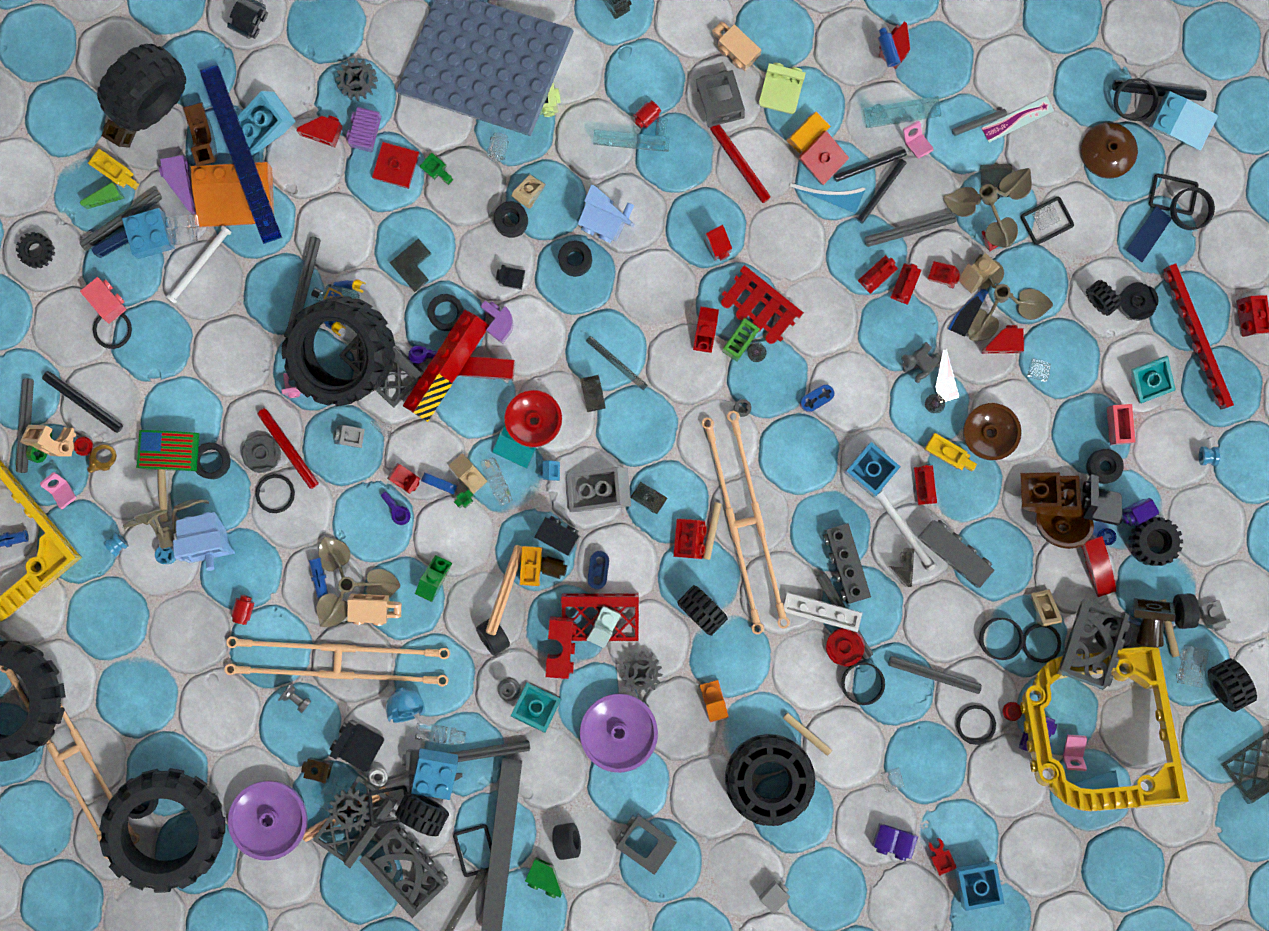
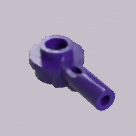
[408,345,437,363]
[381,491,411,525]

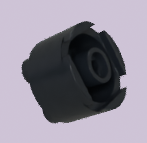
[227,0,268,39]

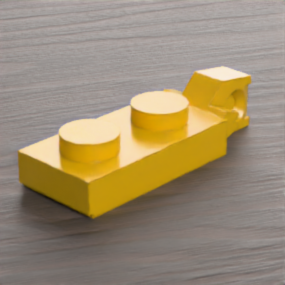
[88,148,140,190]
[924,433,977,472]

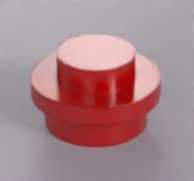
[74,437,94,456]
[1002,702,1022,721]

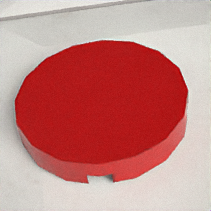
[826,628,865,666]

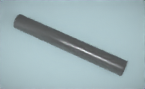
[952,108,1007,136]

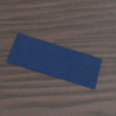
[1126,206,1172,262]

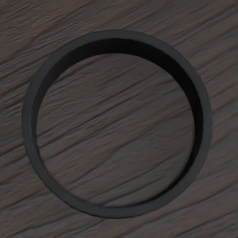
[1113,78,1158,121]
[1170,187,1215,230]
[979,617,1024,660]
[841,662,885,705]

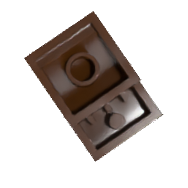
[1020,472,1081,517]

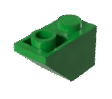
[415,555,452,602]
[525,857,563,898]

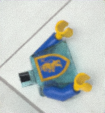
[311,279,366,336]

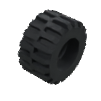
[1128,517,1183,566]
[677,585,728,636]
[1208,658,1257,712]
[395,792,449,837]

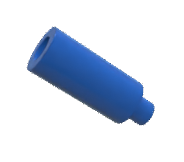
[878,28,901,67]

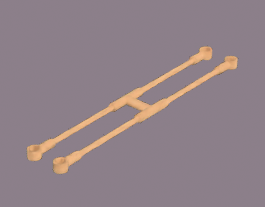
[702,411,790,634]
[224,636,451,687]
[0,666,140,859]

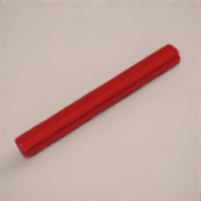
[710,125,771,203]
[257,408,319,489]

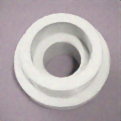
[368,767,388,787]

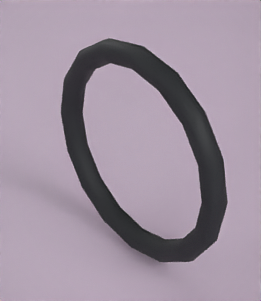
[92,313,132,349]
[255,474,295,514]
[1023,624,1062,663]
[956,705,996,745]

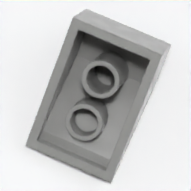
[567,467,631,512]

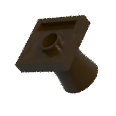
[1133,598,1175,648]

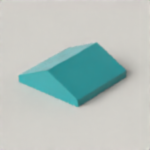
[1131,355,1176,404]
[492,425,537,469]
[510,683,561,733]

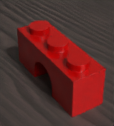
[545,616,577,679]

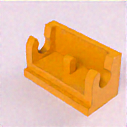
[786,112,831,153]
[520,546,542,586]

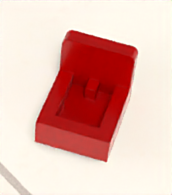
[387,463,420,494]

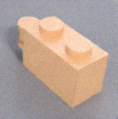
[712,21,762,71]
[347,594,402,626]

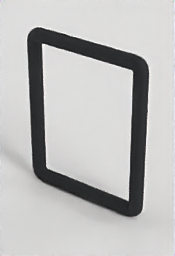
[1149,174,1199,215]
[1021,197,1074,245]
[368,785,407,828]
[453,824,492,877]

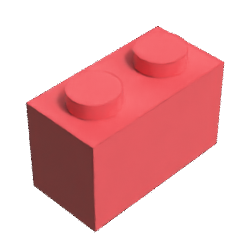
[80,277,127,324]
[1107,404,1135,445]

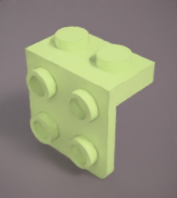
[759,63,806,114]
[540,83,561,117]

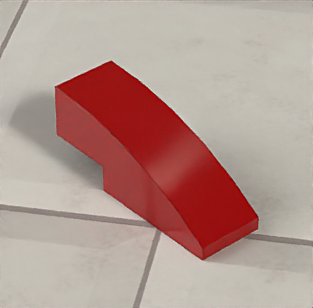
[458,357,515,381]
[1081,536,1116,597]

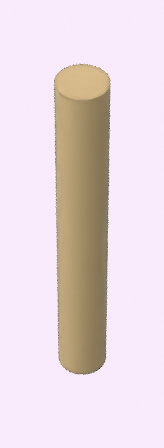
[158,470,168,522]
[703,502,722,560]
[1158,599,1180,657]
[783,712,832,756]

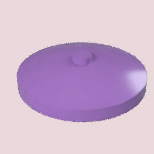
[580,694,658,773]
[228,781,308,861]

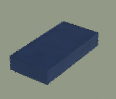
[91,230,129,258]

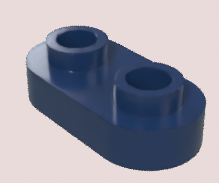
[588,551,610,589]

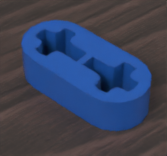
[800,385,835,412]
[421,472,458,495]

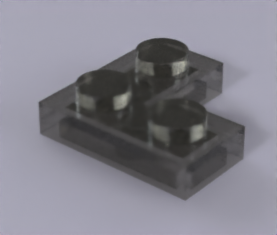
[390,238,431,292]

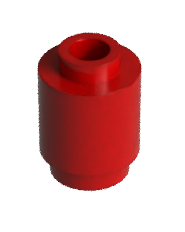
[633,100,661,129]
[231,595,255,625]

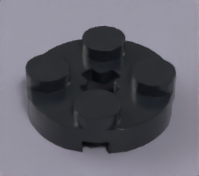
[1119,282,1159,321]

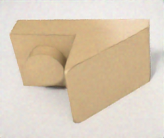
[512,175,546,209]
[959,253,1000,294]
[448,453,488,494]
[1031,589,1062,626]

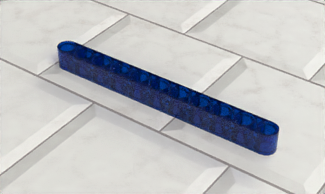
[200,64,282,244]

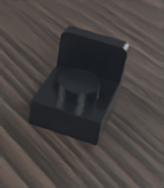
[496,265,525,290]

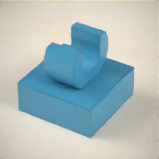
[538,460,560,481]

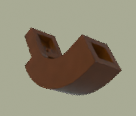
[183,102,217,167]

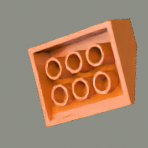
[191,162,275,227]

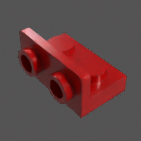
[1236,295,1269,337]
[673,519,707,559]

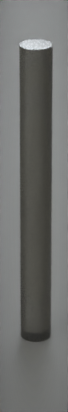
[586,336,648,391]
[445,868,488,931]

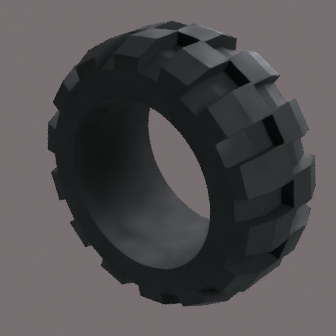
[0,640,66,762]
[99,768,225,893]

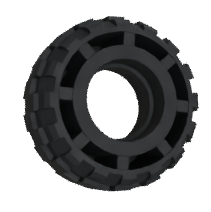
[97,44,186,132]
[725,734,816,826]

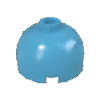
[385,688,425,723]

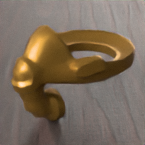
[87,444,117,473]

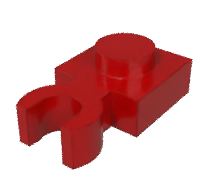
[928,838,957,876]

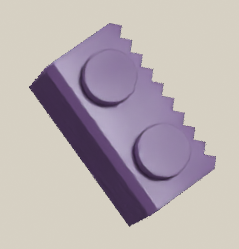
[346,107,382,152]

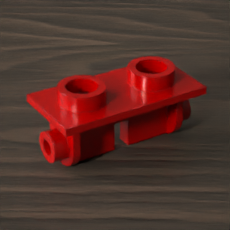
[858,255,898,294]
[890,263,922,305]
[914,465,937,505]

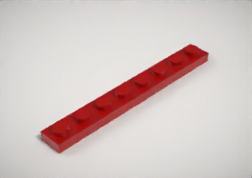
[1163,263,1234,410]

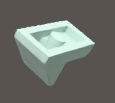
[587,605,621,648]

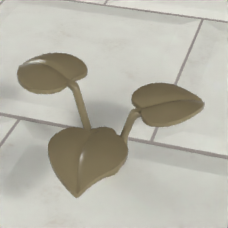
[944,168,1032,248]
[968,254,1053,341]
[123,499,209,549]
[317,537,401,627]

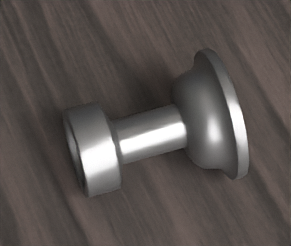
[498,678,521,701]
[278,682,311,713]

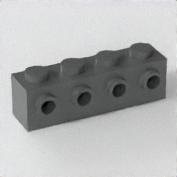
[917,520,994,588]
[823,523,871,604]

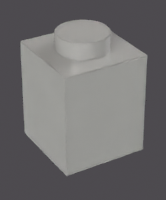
[759,880,790,915]

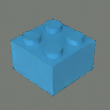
[122,208,175,259]
[844,442,901,497]
[411,748,458,800]
[954,861,1005,911]

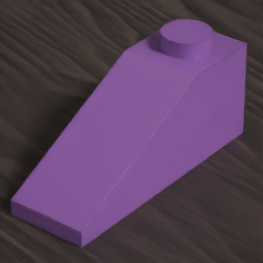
[159,155,196,215]

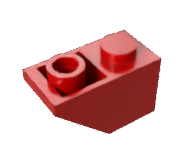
[878,21,910,69]
[693,306,719,353]

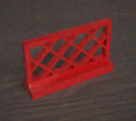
[561,593,639,641]

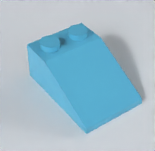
[226,91,296,158]
[1148,91,1218,151]

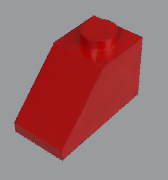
[296,115,343,148]
[704,225,732,261]
[982,325,1024,354]

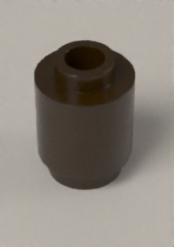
[540,556,568,579]

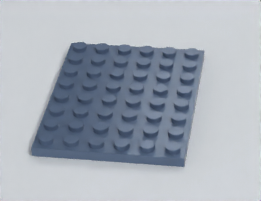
[396,0,574,136]

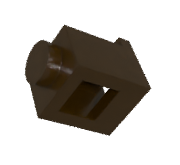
[101,119,137,148]
[301,757,333,783]

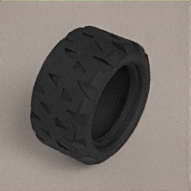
[282,296,395,406]

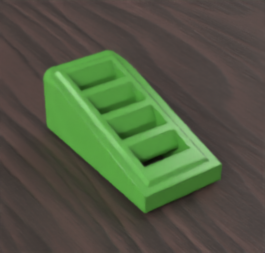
[80,182,124,209]
[722,318,760,362]

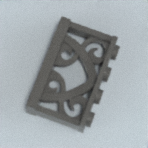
[1057,598,1131,690]
[359,826,449,918]

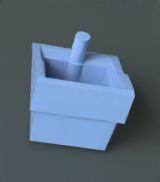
[578,185,635,243]
[173,512,235,571]

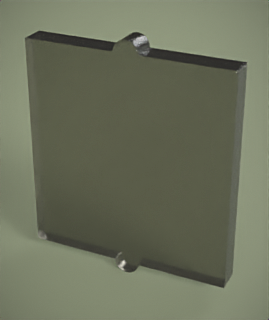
[980,162,1012,199]

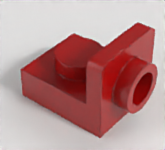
[928,261,960,289]

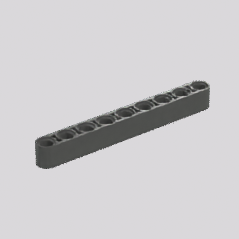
[481,758,522,931]

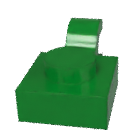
[419,152,453,185]
[454,489,475,508]

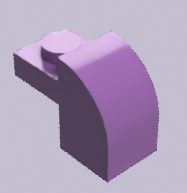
[480,301,514,344]

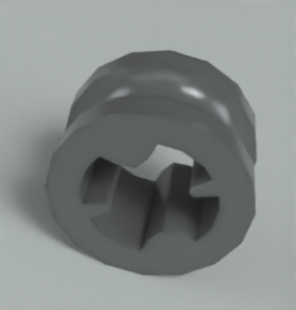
[734,399,752,417]

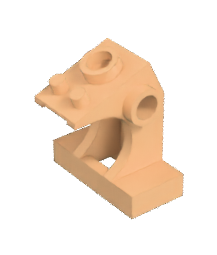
[20,425,76,456]

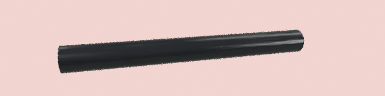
[834,149,907,182]
[857,159,907,224]

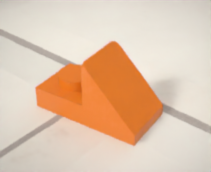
[700,680,728,722]

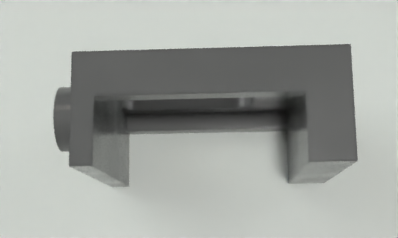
[696,70,745,127]
[615,813,677,875]

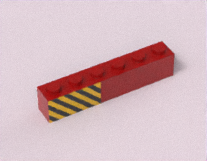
[403,310,489,422]

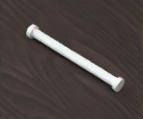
[166,225,232,304]
[874,490,937,572]

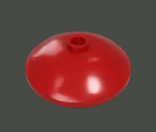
[504,390,562,447]

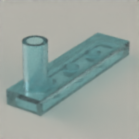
[863,96,942,128]
[593,117,670,152]

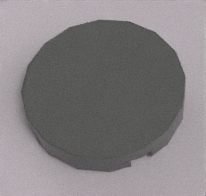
[242,435,281,473]

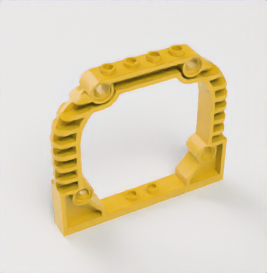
[0,460,82,622]
[1020,647,1189,811]

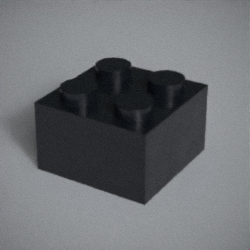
[534,516,581,557]

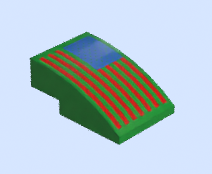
[136,430,199,471]

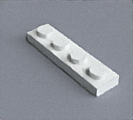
[784,592,863,632]

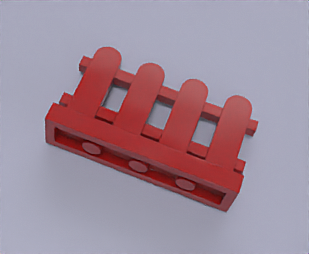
[721,265,804,344]

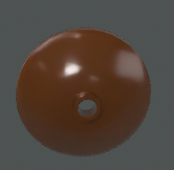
[1080,122,1138,179]
[963,403,1022,461]
[1035,505,1094,549]

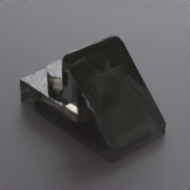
[603,0,632,19]
[580,375,606,412]
[630,482,667,514]
[887,548,914,587]

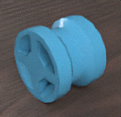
[1199,446,1220,466]
[104,532,129,556]
[155,546,177,564]

